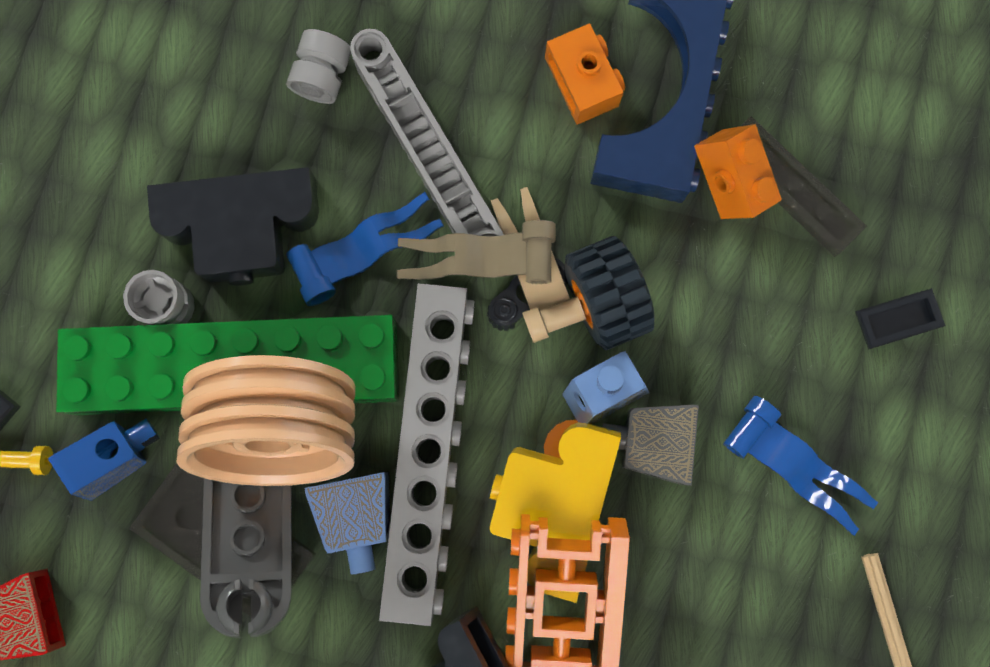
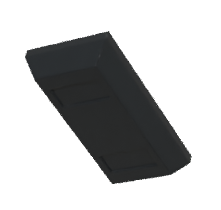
[855,288,946,350]

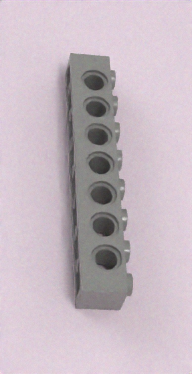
[379,283,475,626]

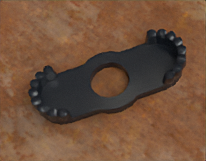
[487,258,568,331]

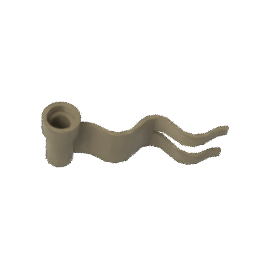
[397,220,556,284]

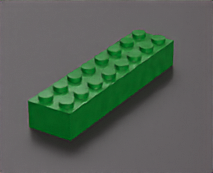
[56,315,399,415]

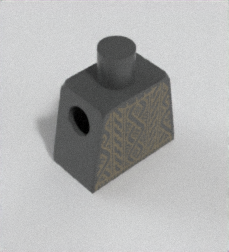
[602,405,699,486]

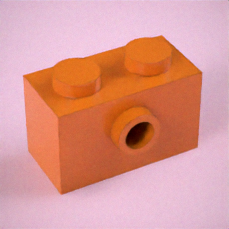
[545,23,625,125]
[694,124,782,219]

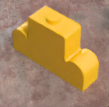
[490,422,621,603]

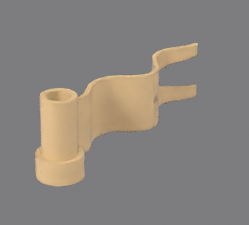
[491,187,586,343]

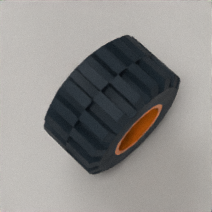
[565,236,655,351]

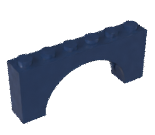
[590,0,734,203]

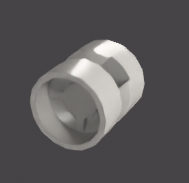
[286,29,351,104]
[123,270,195,325]

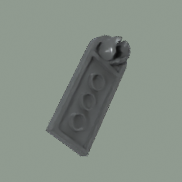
[200,478,292,638]

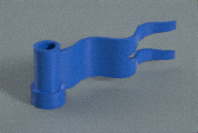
[286,192,444,306]
[723,396,878,536]

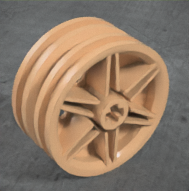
[176,355,355,486]

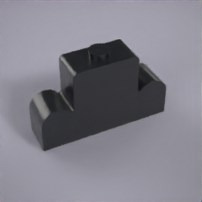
[147,167,319,286]

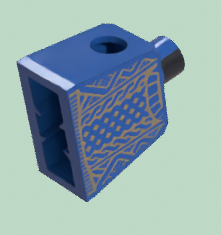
[48,418,160,501]

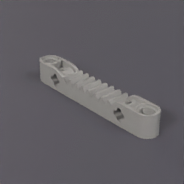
[350,29,504,237]

